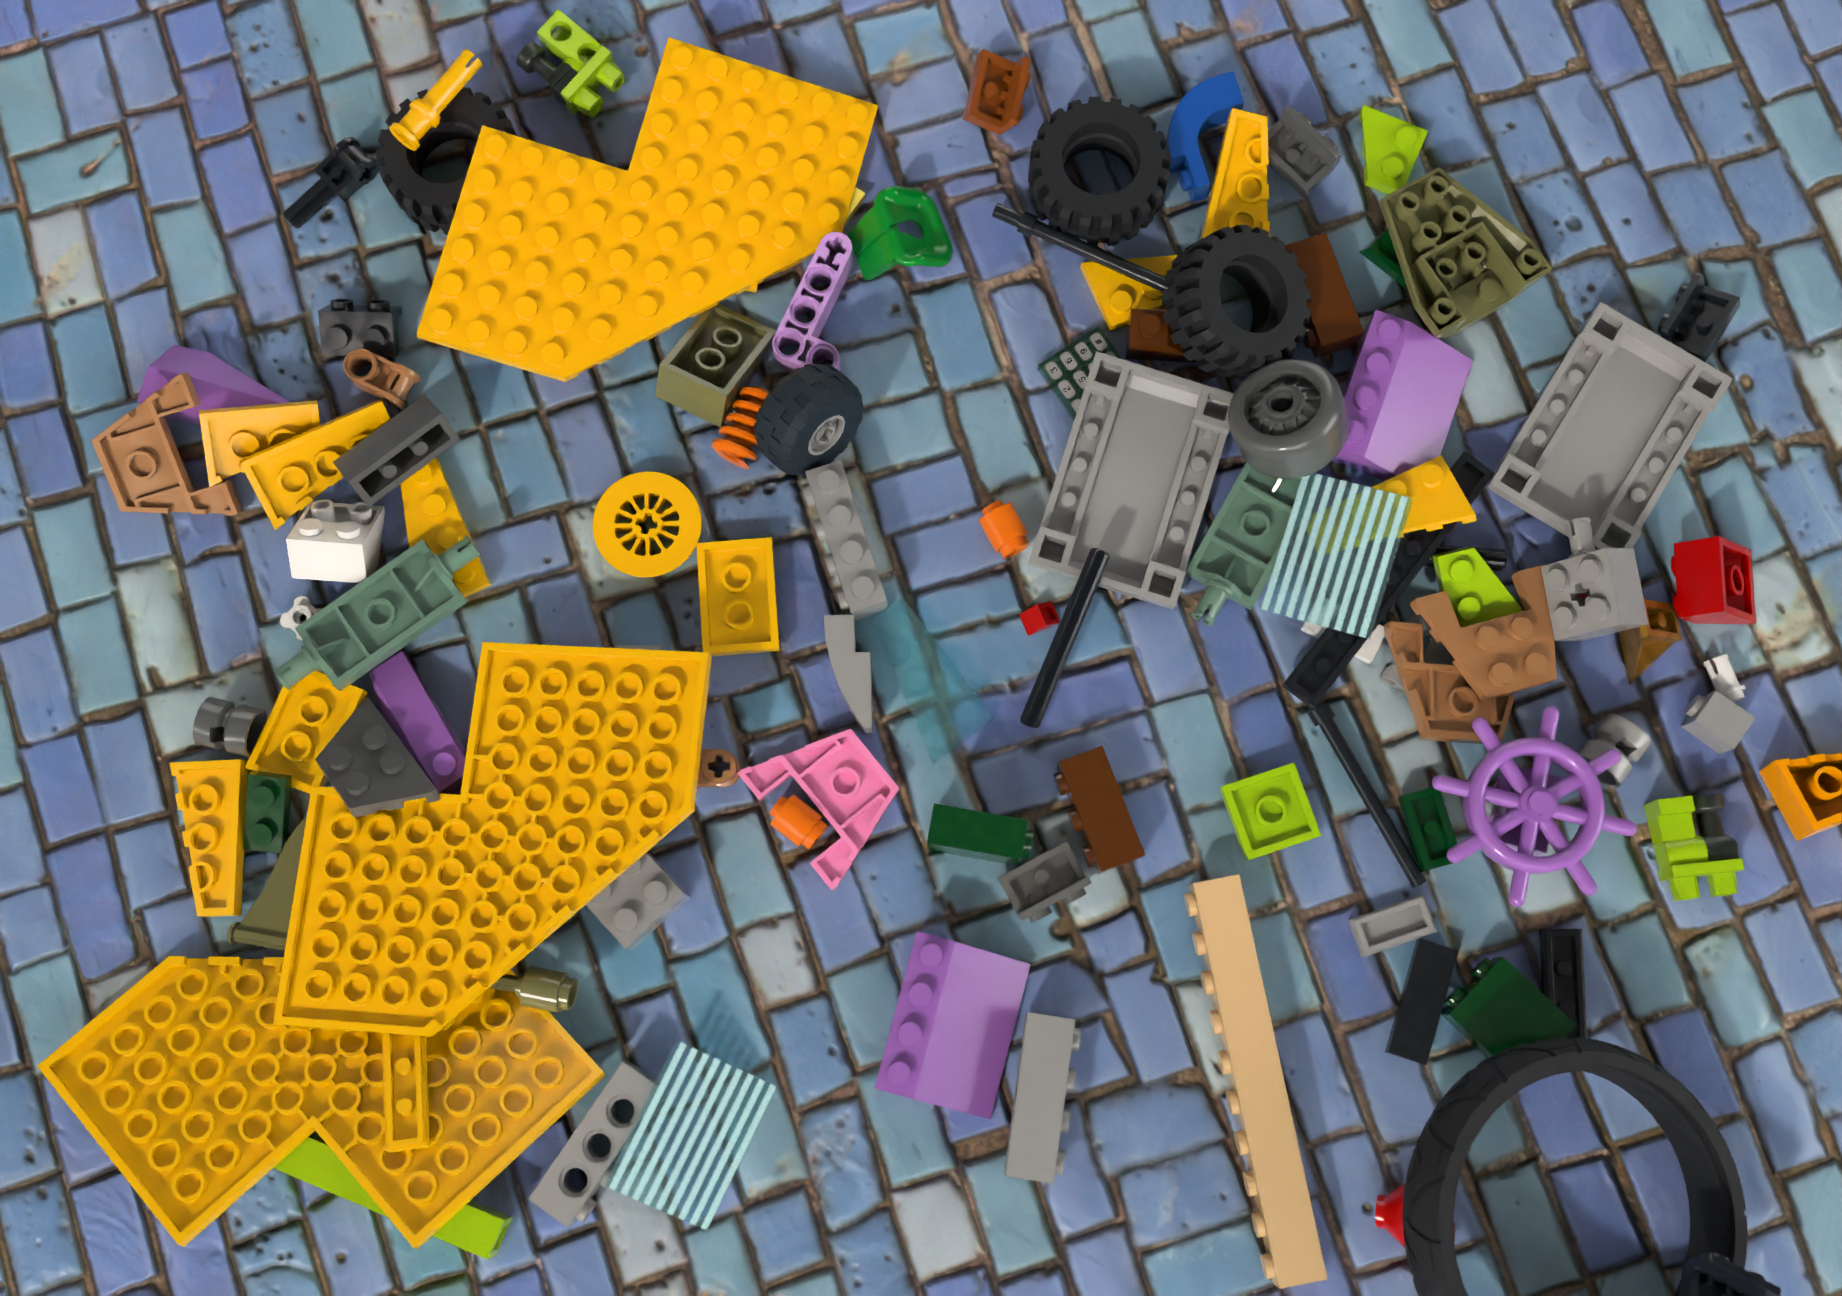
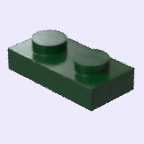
[243,771,292,854]
[1398,787,1463,872]

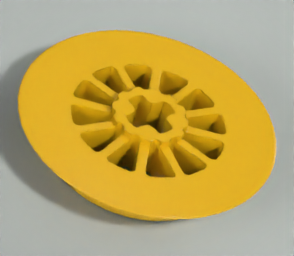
[592,471,702,577]

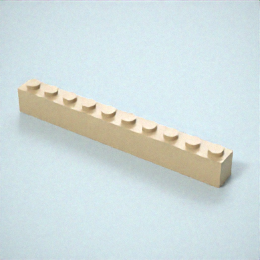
[1184,874,1328,1289]

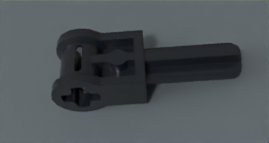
[283,137,380,229]

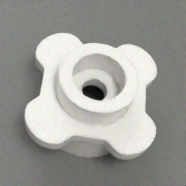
[280,596,321,641]

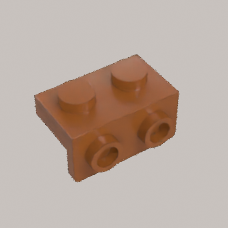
[963,49,1031,135]

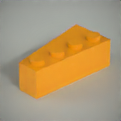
[1759,753,1842,842]

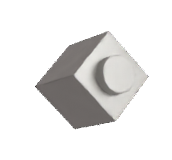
[1681,690,1756,754]

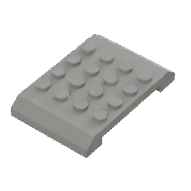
[1486,302,1733,550]
[1028,351,1234,610]

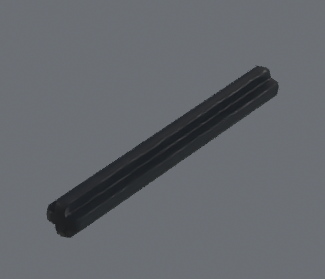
[1020,548,1110,728]

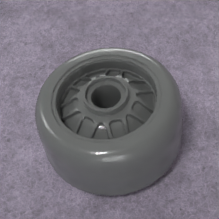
[1228,359,1350,479]

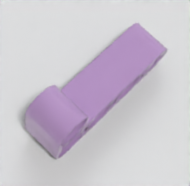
[772,232,854,373]

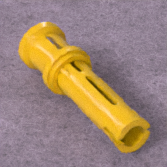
[389,49,483,151]

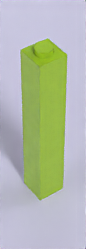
[274,1132,512,1260]

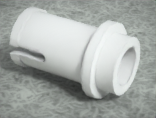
[1703,654,1746,702]

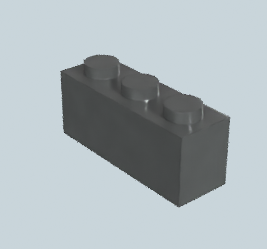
[333,395,460,507]

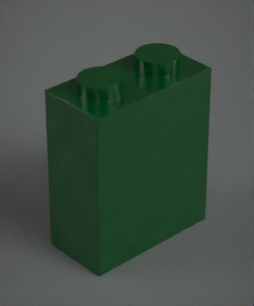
[927,804,1034,866]
[1441,957,1576,1058]

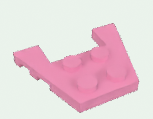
[738,729,900,891]

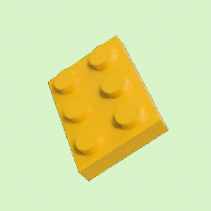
[696,537,780,656]
[245,670,368,794]

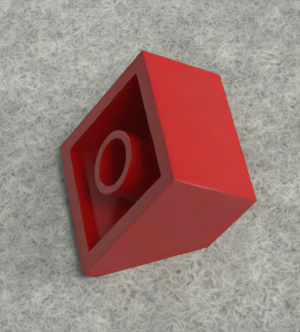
[1671,536,1756,624]

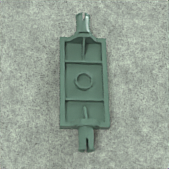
[1185,462,1323,627]
[273,535,481,691]

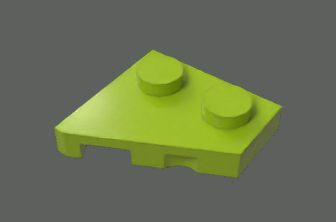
[1359,105,1428,195]
[1432,546,1521,628]

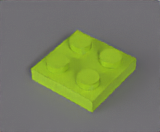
[1219,762,1321,861]

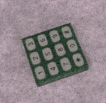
[1037,326,1122,421]

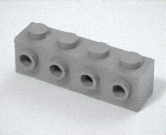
[801,460,888,621]
[1004,1012,1081,1184]

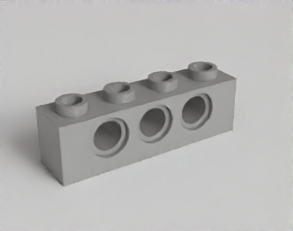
[528,1061,667,1227]

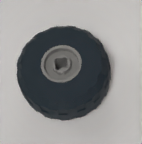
[754,364,864,475]

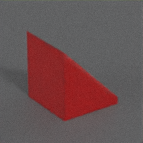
[1019,601,1060,636]

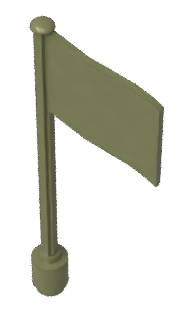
[227,818,578,1013]

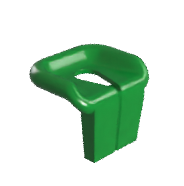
[847,186,953,280]

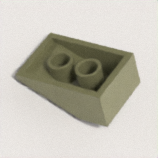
[655,303,776,427]

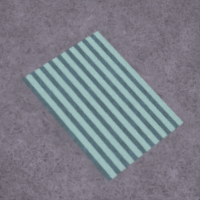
[1261,473,1413,639]
[604,1040,776,1231]

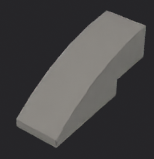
[823,614,873,734]

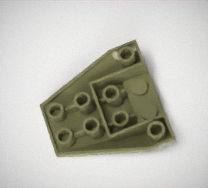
[1379,167,1553,338]

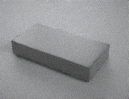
[1347,894,1438,958]

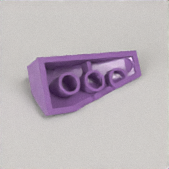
[137,345,290,426]
[370,651,467,794]

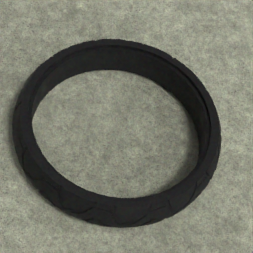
[1402,1037,1748,1296]

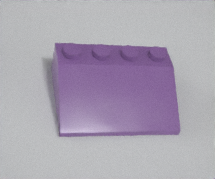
[1331,310,1473,481]
[874,931,1031,1119]

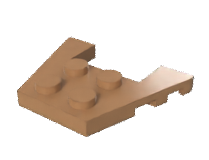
[91,372,243,516]
[1410,563,1557,702]
[1384,621,1515,744]

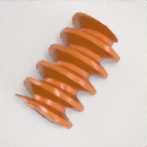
[711,386,769,470]

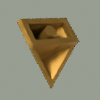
[1619,599,1682,686]

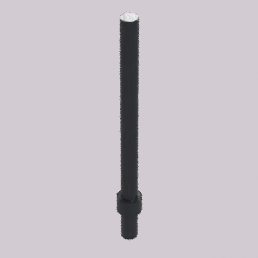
[992,203,1168,292]
[1307,699,1427,888]

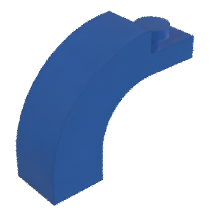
[1166,71,1244,203]

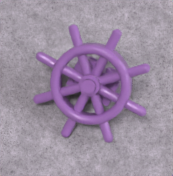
[1432,706,1637,907]

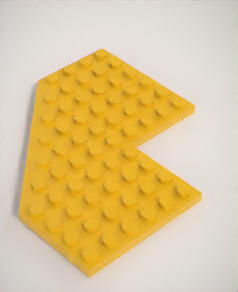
[416,37,878,382]
[273,642,712,1037]
[37,956,606,1249]

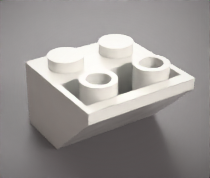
[286,500,385,583]

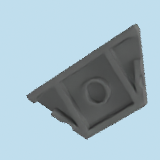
[315,697,441,817]

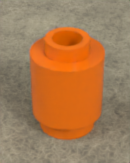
[979,500,1030,559]
[769,794,828,850]

